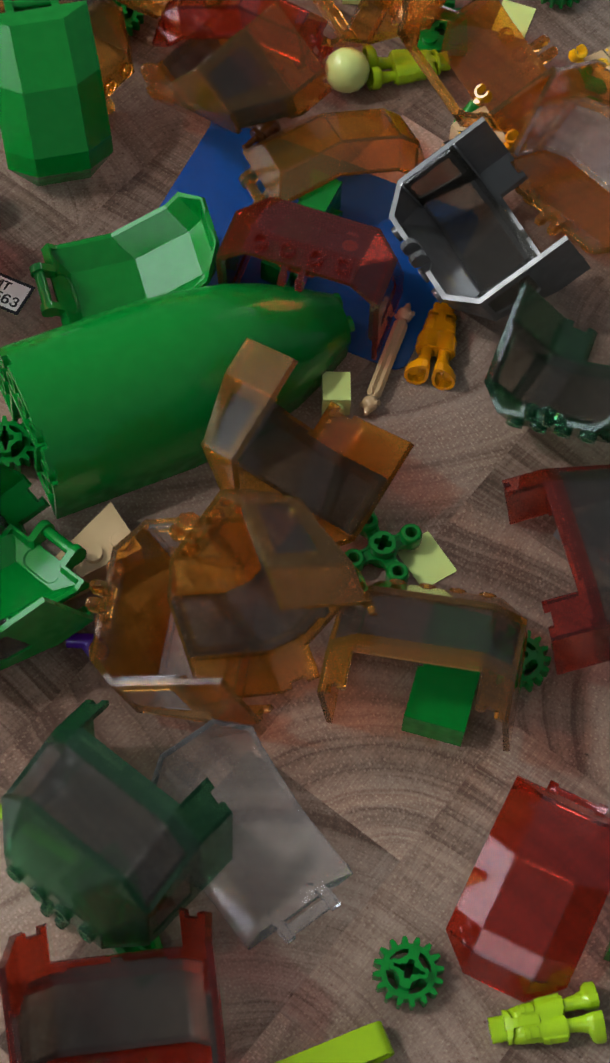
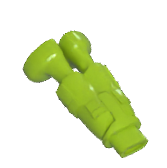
[362,45,451,91]
[487,981,607,1046]

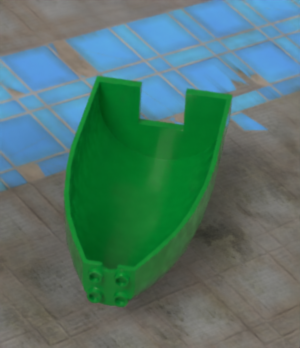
[0,283,355,519]

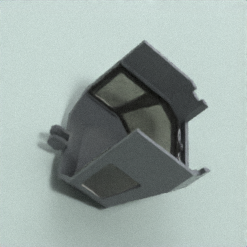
[389,116,591,322]

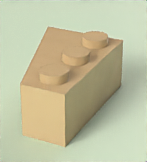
[55,502,142,604]

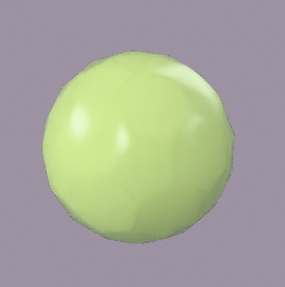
[325,47,370,93]

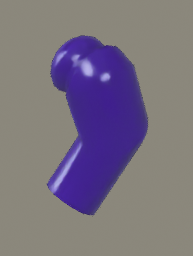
[66,633,106,661]

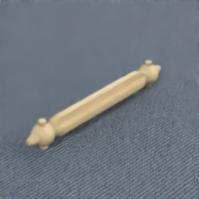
[359,303,415,416]

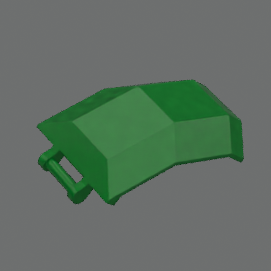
[0,0,113,186]
[29,192,220,326]
[0,520,91,626]

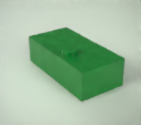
[401,608,493,747]

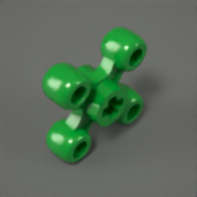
[341,510,422,589]

